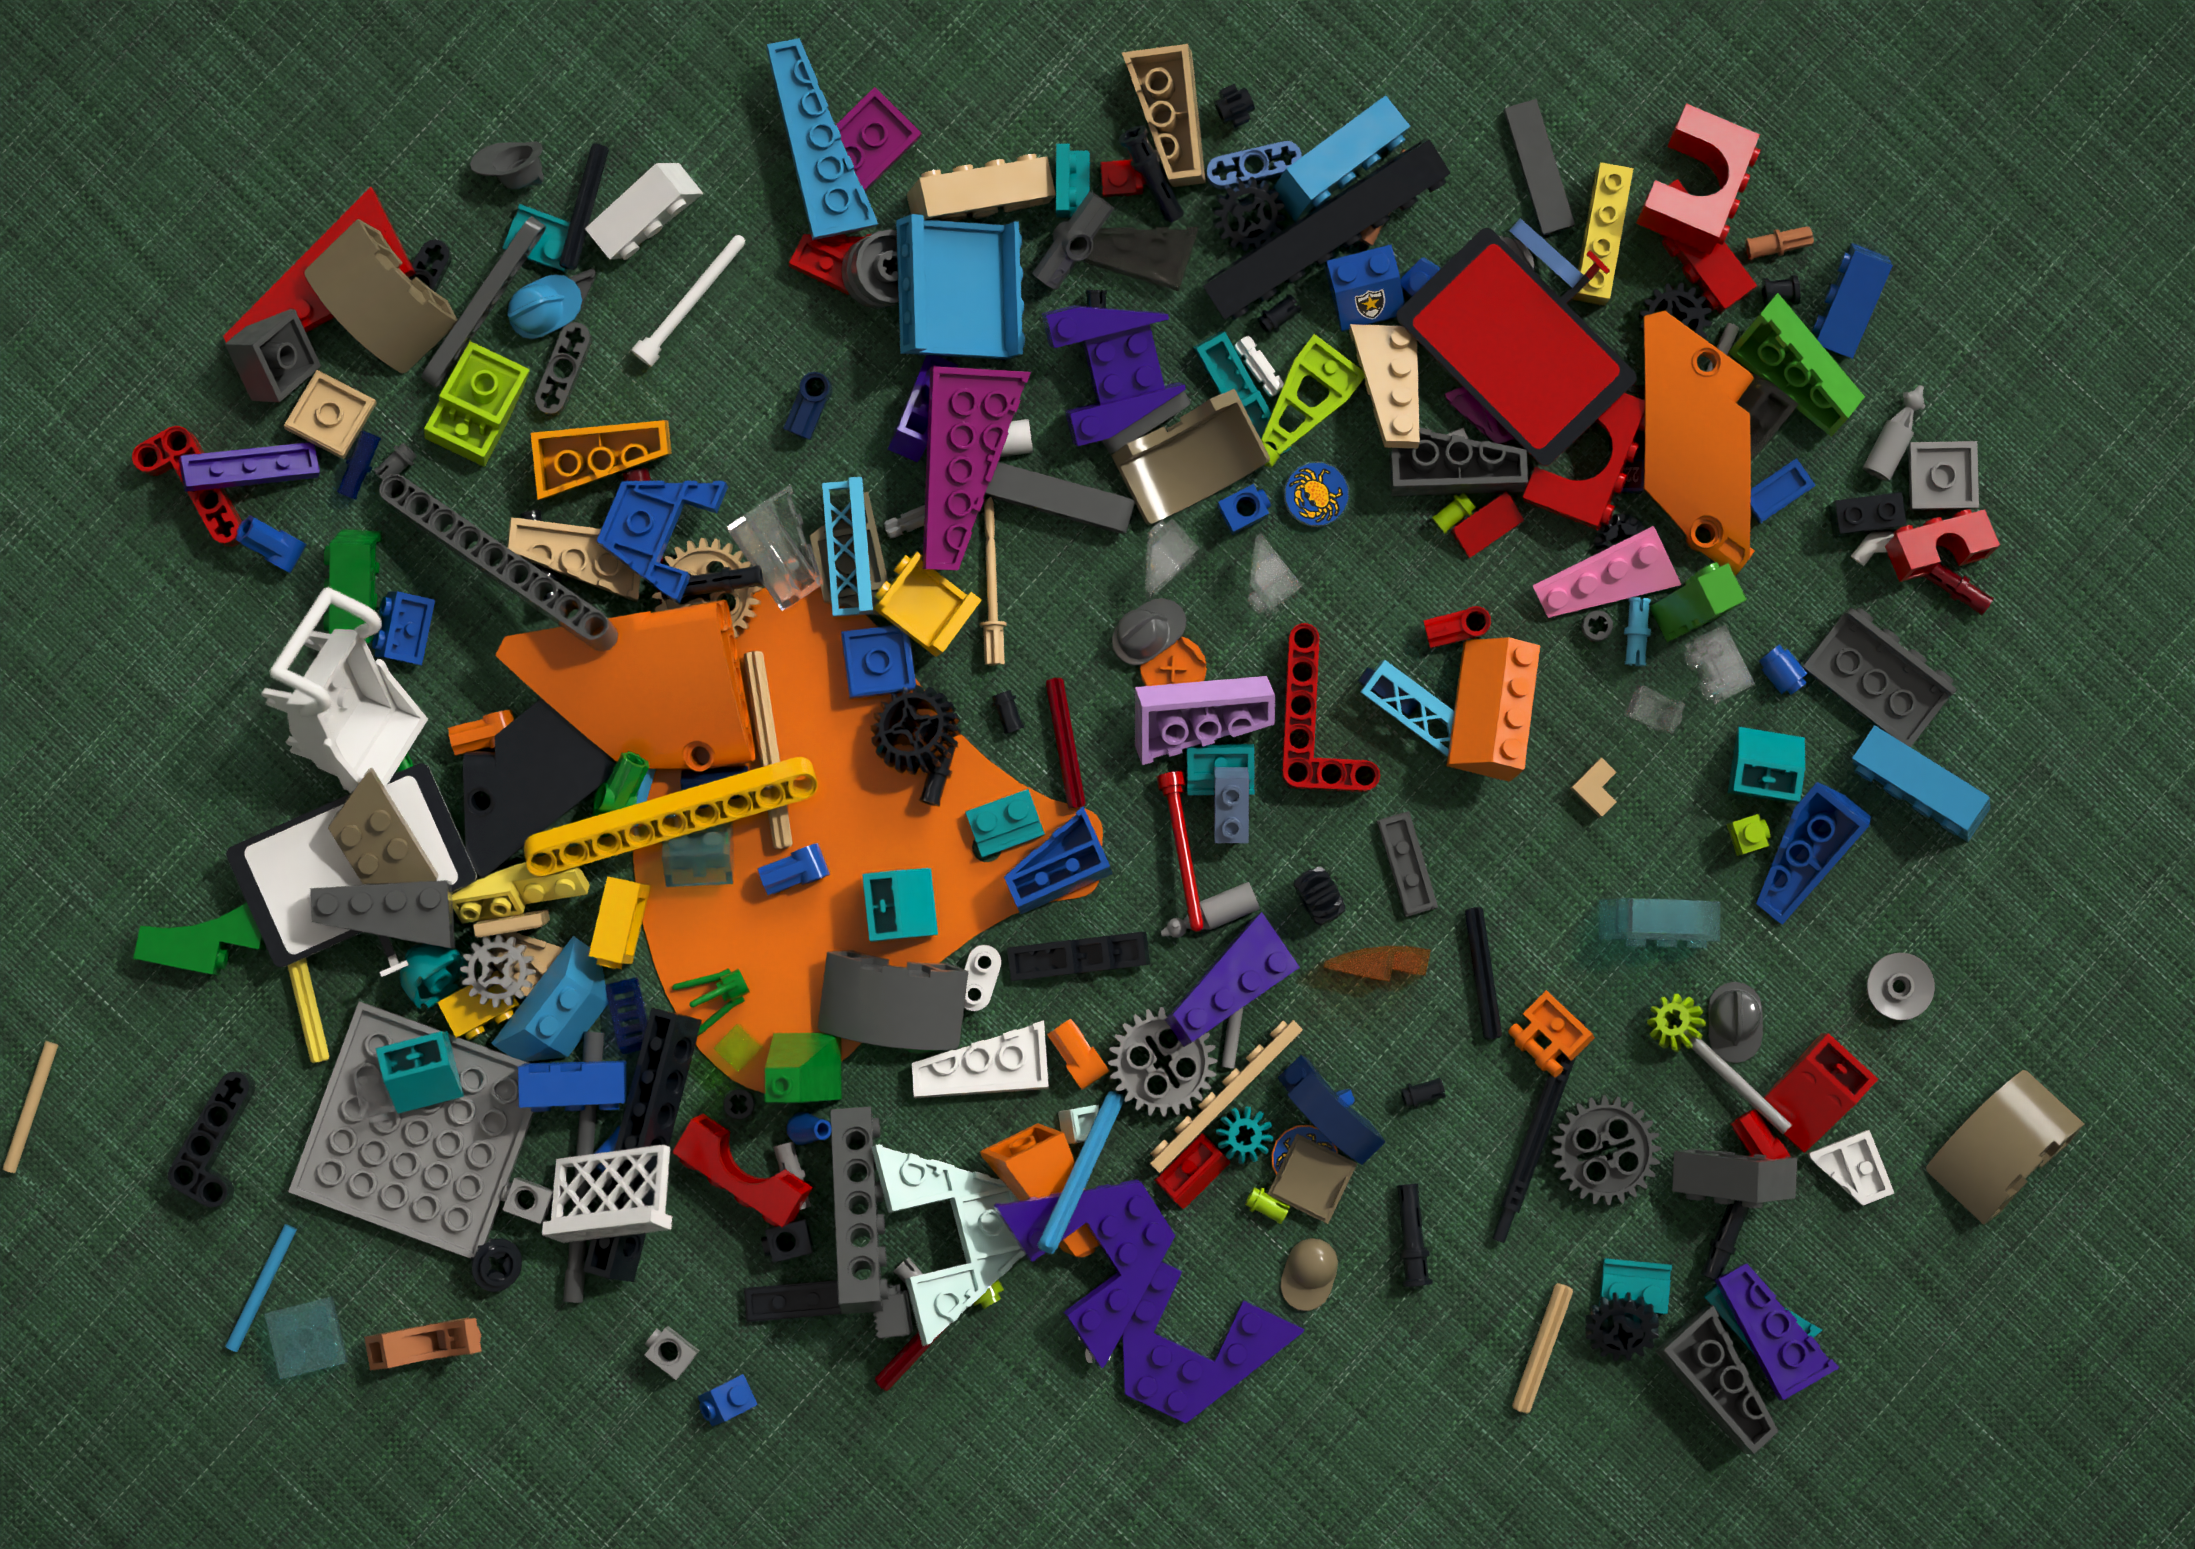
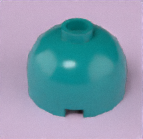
[399,943,468,1008]

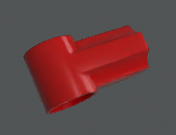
[1423,606,1491,649]
[1730,1108,1791,1159]

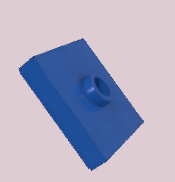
[841,625,916,699]

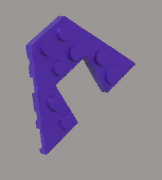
[993,1179,1176,1368]
[1123,1262,1305,1423]

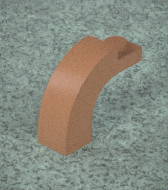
[364,1318,481,1370]

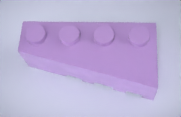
[1135,676,1275,765]

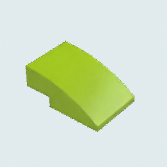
[424,341,530,467]

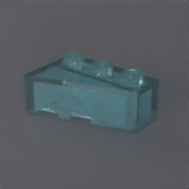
[1599,898,1720,948]

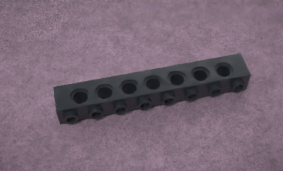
[583,1008,702,1282]

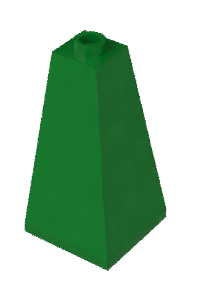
[765,1033,842,1103]

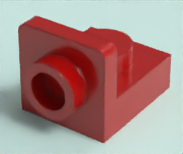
[1100,160,1146,197]

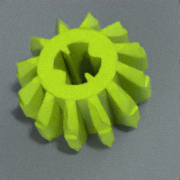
[1647,994,1706,1052]

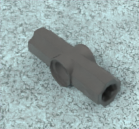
[1032,191,1114,290]

